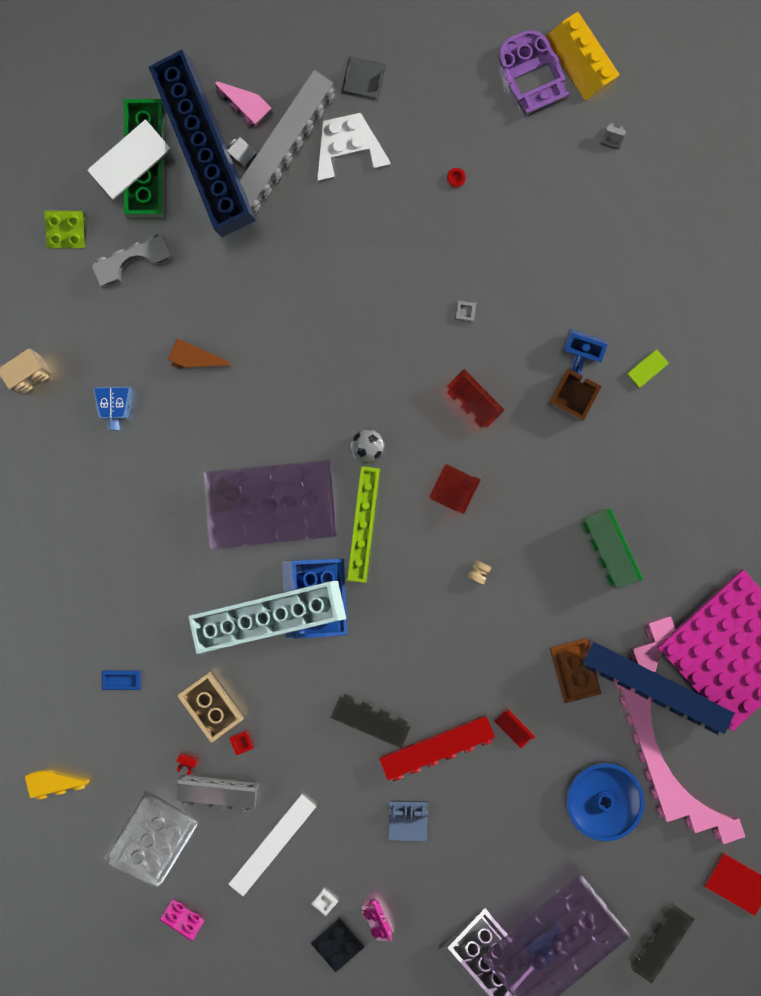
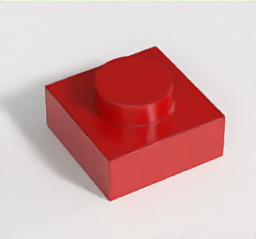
[229,730,254,756]

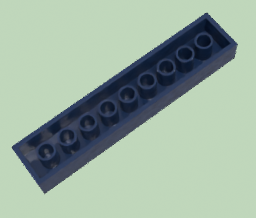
[149,50,257,237]

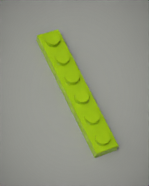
[347,466,380,583]

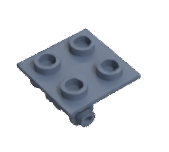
[389,801,428,841]

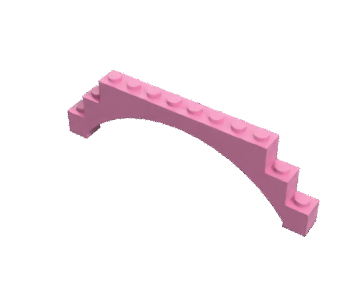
[614,616,745,844]

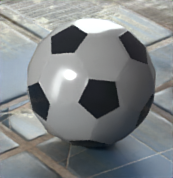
[350,429,384,463]

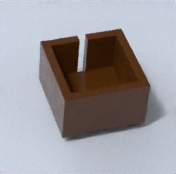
[548,368,602,422]

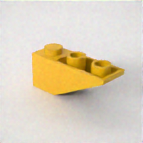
[25,769,89,800]

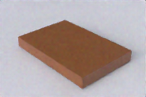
[549,638,602,704]

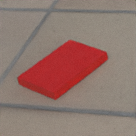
[704,853,761,916]

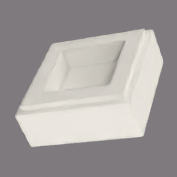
[311,888,338,916]

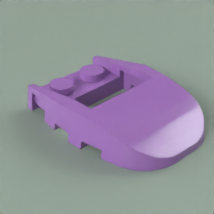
[500,30,569,115]

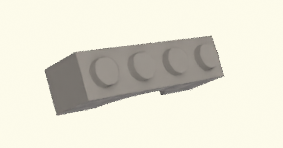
[92,234,173,289]

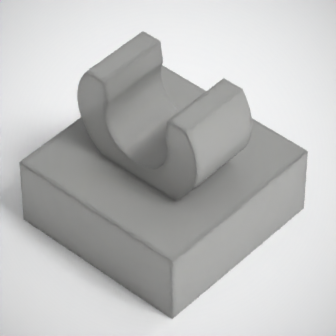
[602,123,626,149]

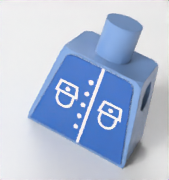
[93,387,133,430]

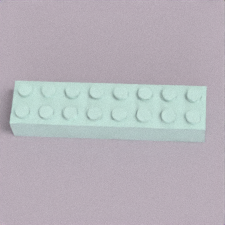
[188,581,346,654]

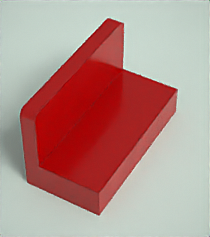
[494,708,535,749]

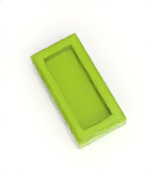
[627,349,669,388]

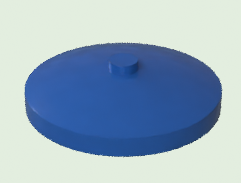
[566,763,645,841]

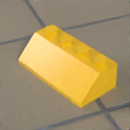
[545,12,620,101]

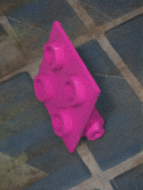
[160,900,205,942]
[361,900,392,941]

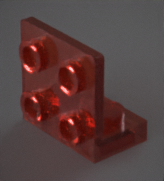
[429,464,481,515]

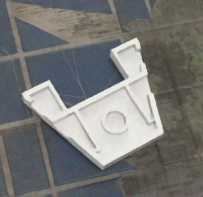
[318,113,391,182]

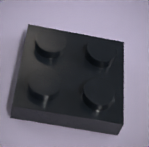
[310,917,365,973]

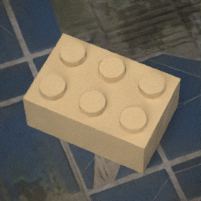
[0,348,52,395]
[177,671,244,743]

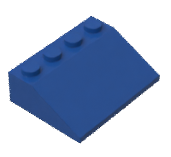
[282,558,347,639]

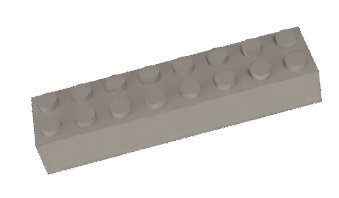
[240,70,335,215]

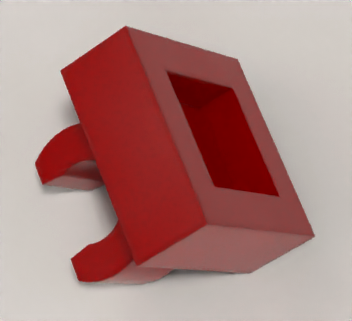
[176,753,199,775]

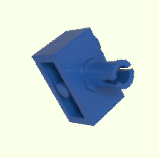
[563,329,608,374]

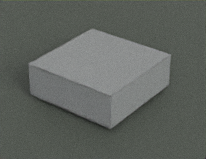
[455,300,476,323]

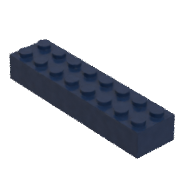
[579,640,735,735]

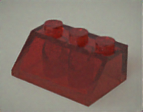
[446,369,505,429]

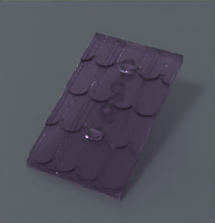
[203,460,337,549]
[482,874,631,996]

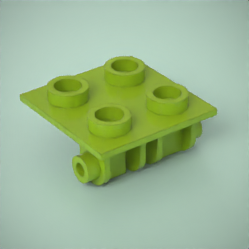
[44,210,85,248]

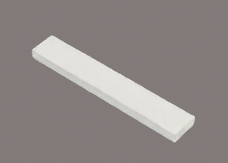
[228,794,316,896]

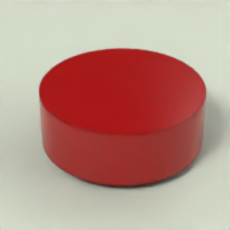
[447,168,466,188]

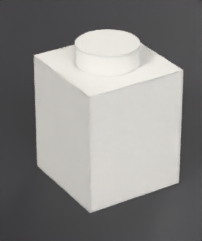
[228,137,257,170]

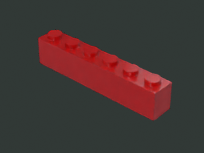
[379,714,495,782]

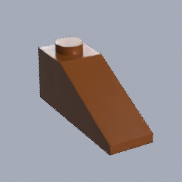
[168,338,231,370]

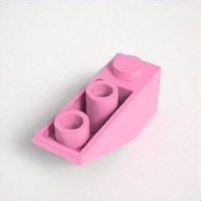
[215,81,273,128]

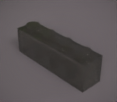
[331,694,411,749]
[630,902,695,984]

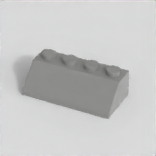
[177,775,258,811]

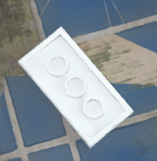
[87,119,171,200]

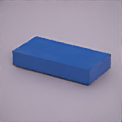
[102,670,141,690]

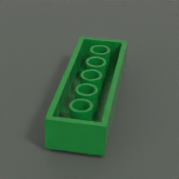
[124,99,165,218]

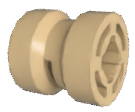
[467,560,492,585]

